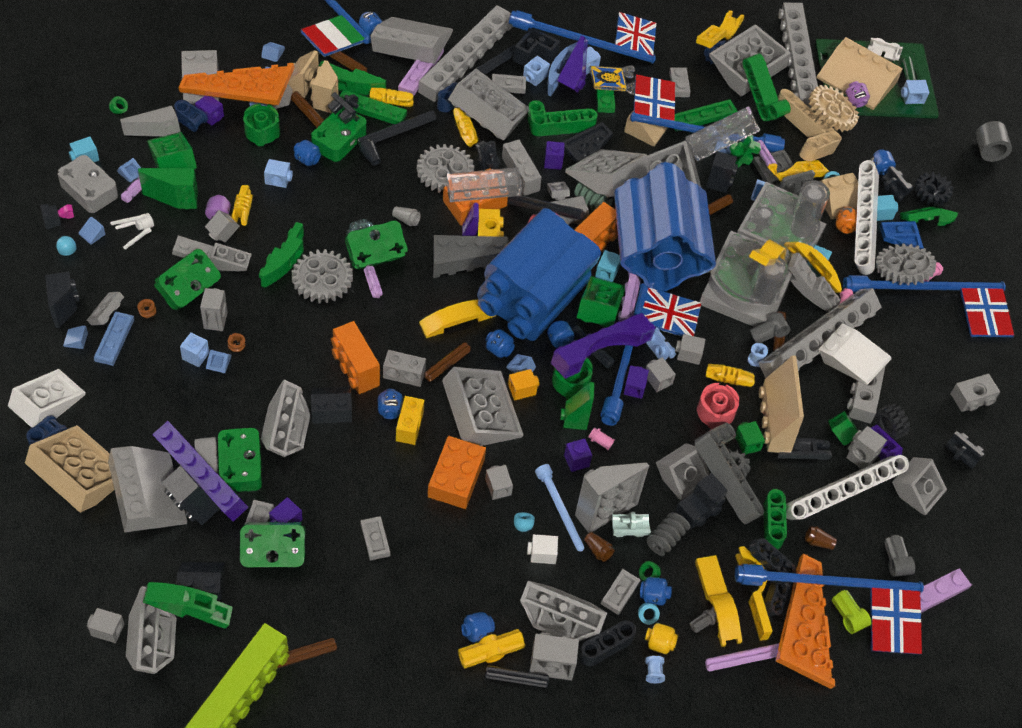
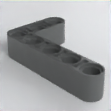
[695,423,764,524]

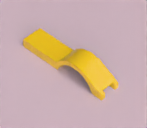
[696,11,744,48]
[768,160,829,182]
[749,239,787,266]
[736,546,772,641]
[695,555,742,647]

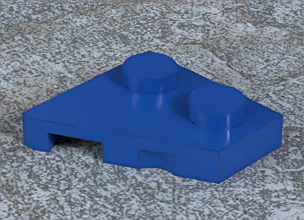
[880,221,924,250]

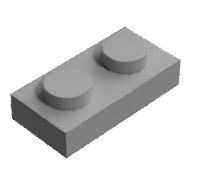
[669,68,691,97]
[492,74,526,94]
[547,182,570,200]
[87,292,124,325]
[245,500,274,539]
[361,516,390,561]
[601,569,640,615]

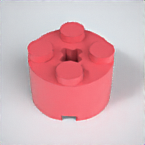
[696,383,739,429]

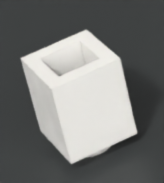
[527,535,558,564]

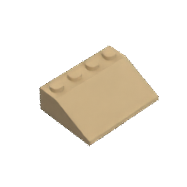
[817,37,903,110]
[759,355,804,452]
[25,425,114,513]

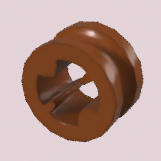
[137,299,156,318]
[228,333,245,352]

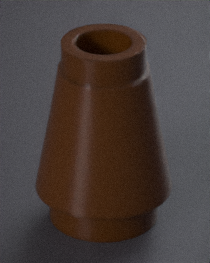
[805,526,837,550]
[584,532,614,561]

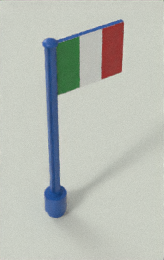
[301,0,371,57]

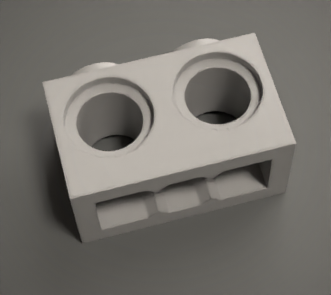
[383,350,426,387]

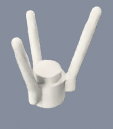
[111,213,154,249]

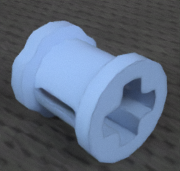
[747,343,768,367]
[645,656,665,683]

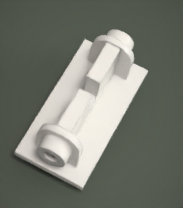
[868,38,903,62]

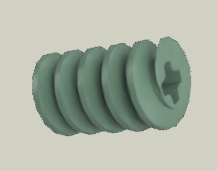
[574,182,613,210]

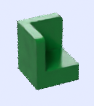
[828,411,858,446]

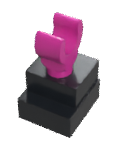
[40,204,74,229]

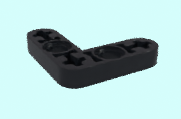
[749,538,796,616]

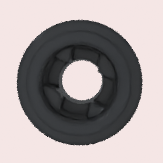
[359,139,381,166]

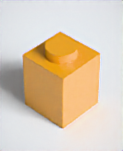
[508,369,539,401]

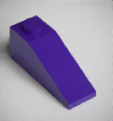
[557,35,588,93]

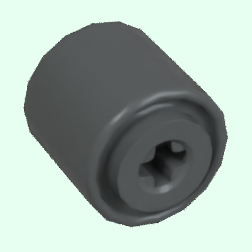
[975,121,1012,162]

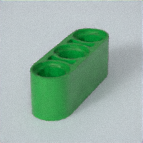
[763,489,787,550]

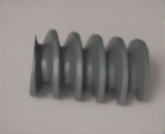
[647,512,691,556]

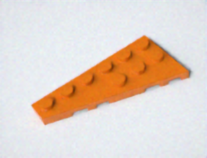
[178,63,295,105]
[776,554,835,689]

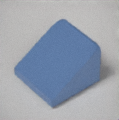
[262,42,285,62]
[117,158,141,182]
[79,217,105,245]
[63,326,88,349]
[206,350,232,373]
[507,354,536,373]

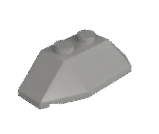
[261,380,310,457]
[520,581,607,641]
[126,586,176,674]

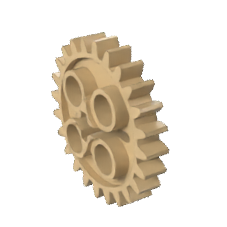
[808,85,859,132]

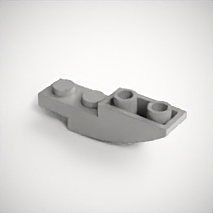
[172,236,251,271]
[788,253,840,312]

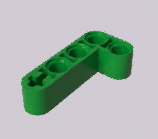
[742,53,791,121]
[527,100,598,136]

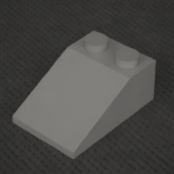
[182,50,219,104]

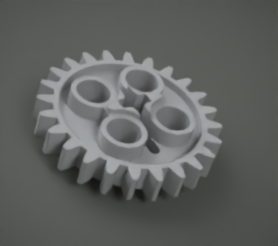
[417,144,474,193]
[876,244,936,286]
[292,249,353,303]

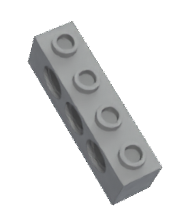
[847,353,888,424]

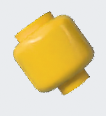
[645,623,678,654]

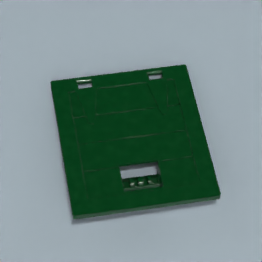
[815,39,939,118]

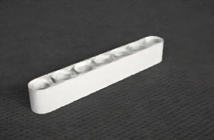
[855,160,879,275]
[786,455,909,520]

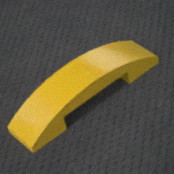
[784,242,842,293]
[419,300,496,338]

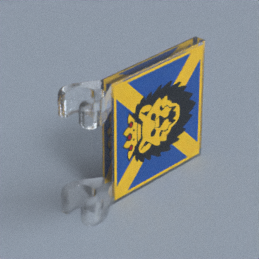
[589,66,635,95]

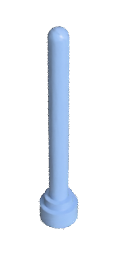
[535,464,584,552]

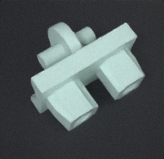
[612,512,651,537]

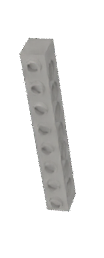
[779,3,818,109]
[418,5,512,102]
[759,288,882,378]

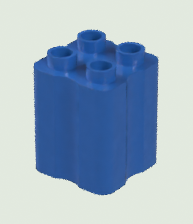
[614,162,716,292]
[477,208,601,341]

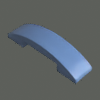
[547,42,577,96]

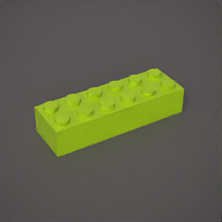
[185,623,289,728]

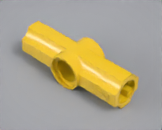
[458,629,525,669]

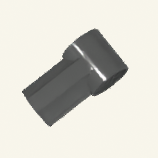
[750,313,790,343]
[884,535,915,577]

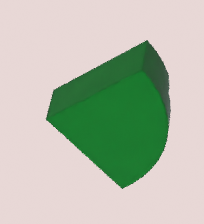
[937,208,958,226]

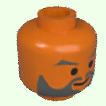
[836,207,857,234]

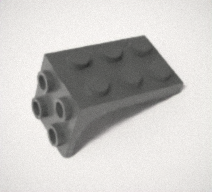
[752,150,815,197]

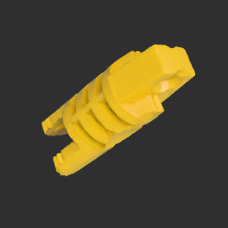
[370,88,414,107]
[453,108,478,147]
[231,185,253,226]
[706,364,755,387]

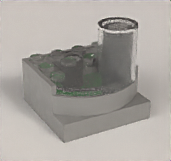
[737,180,830,262]
[700,231,793,327]

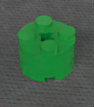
[243,104,280,146]
[552,358,593,399]

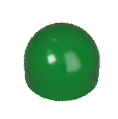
[109,96,128,114]
[639,561,661,581]

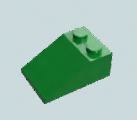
[147,132,197,169]
[138,168,198,209]
[577,276,625,328]

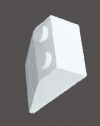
[818,323,891,385]
[8,369,86,428]

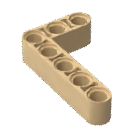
[778,89,842,161]

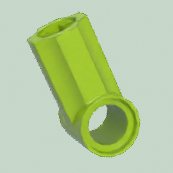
[831,590,871,634]

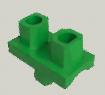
[729,134,761,168]

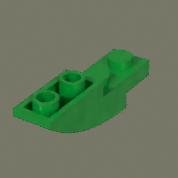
[319,61,386,95]
[259,222,304,287]
[143,582,232,629]

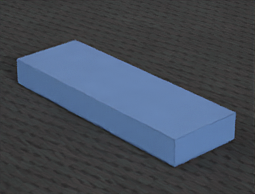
[94,312,134,366]

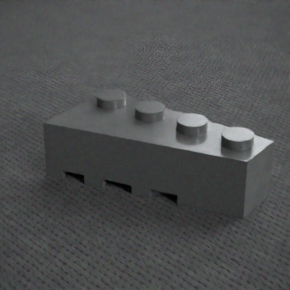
[433,235,508,278]

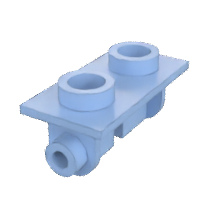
[646,327,676,360]

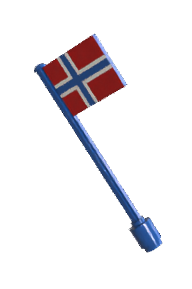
[630,75,785,152]
[843,275,1014,337]
[735,564,924,655]

